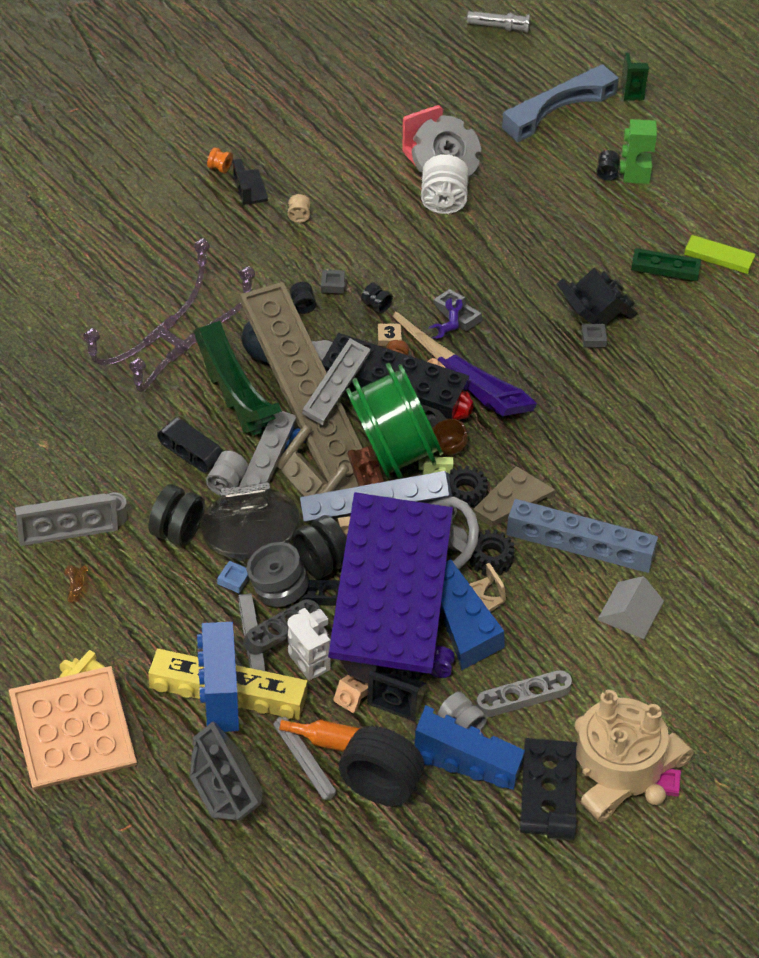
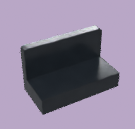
[233,159,268,205]

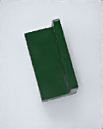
[621,53,649,101]

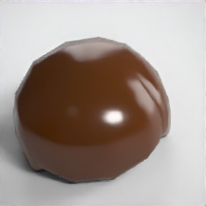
[432,419,468,456]

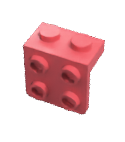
[402,105,443,166]

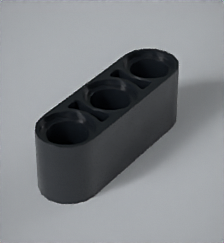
[157,418,223,473]

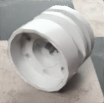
[421,155,468,214]

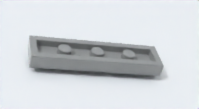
[302,339,371,425]
[238,411,296,501]

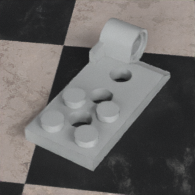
[15,492,128,546]

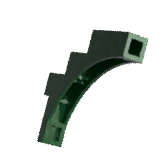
[193,321,282,435]

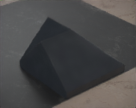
[367,671,428,722]

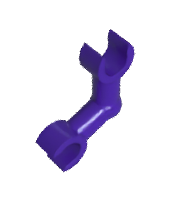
[428,298,463,339]

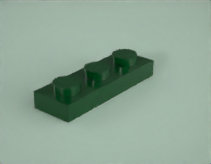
[631,248,701,281]

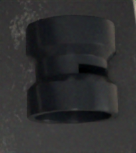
[596,150,620,181]
[290,282,316,314]
[361,282,393,313]

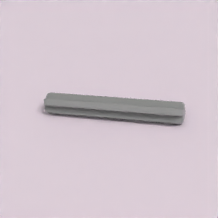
[274,717,336,800]

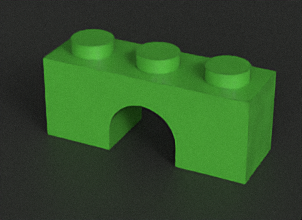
[619,119,657,184]

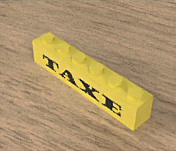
[148,649,307,720]

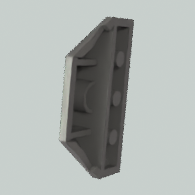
[190,722,263,820]

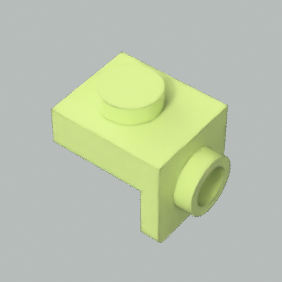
[418,456,453,475]

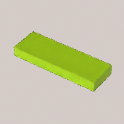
[684,235,755,274]

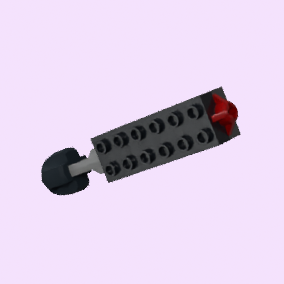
[241,322,474,427]

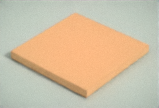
[9,666,137,790]

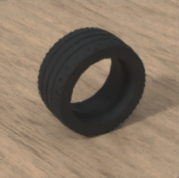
[338,726,424,806]

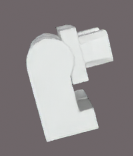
[288,608,330,681]

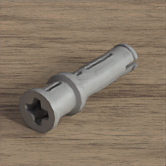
[467,11,530,33]

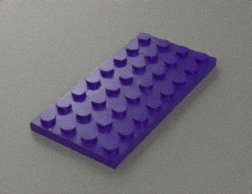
[328,492,453,674]

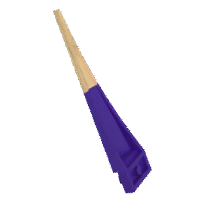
[393,311,537,416]

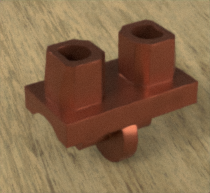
[347,446,384,486]

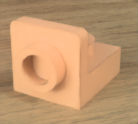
[334,675,368,713]

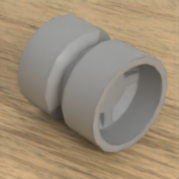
[206,451,248,497]
[438,692,487,731]

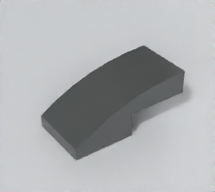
[433,289,483,331]

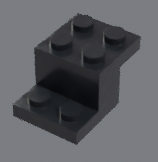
[557,267,638,325]

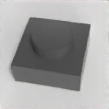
[321,270,345,294]
[581,324,607,347]

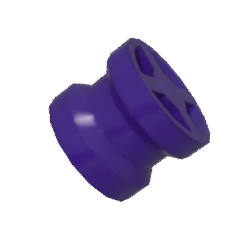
[430,646,455,678]

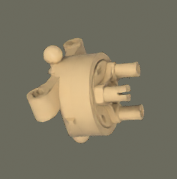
[574,690,694,822]

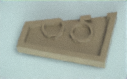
[473,466,555,527]

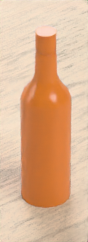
[279,720,360,752]

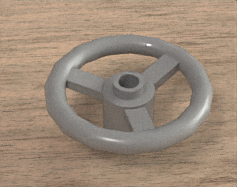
[428,497,479,569]

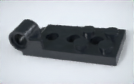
[520,738,577,841]

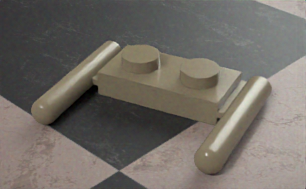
[277,424,349,496]

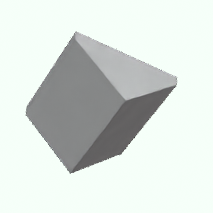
[598,576,664,639]

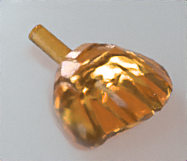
[64,565,88,602]

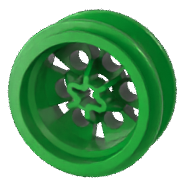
[346,363,443,480]

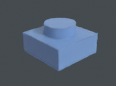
[217,561,250,593]

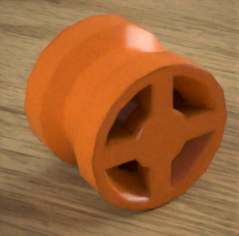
[207,147,233,173]

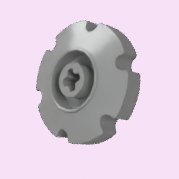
[411,116,481,178]

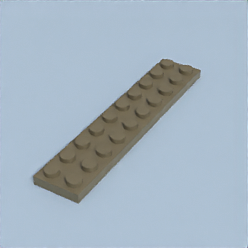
[239,282,363,491]

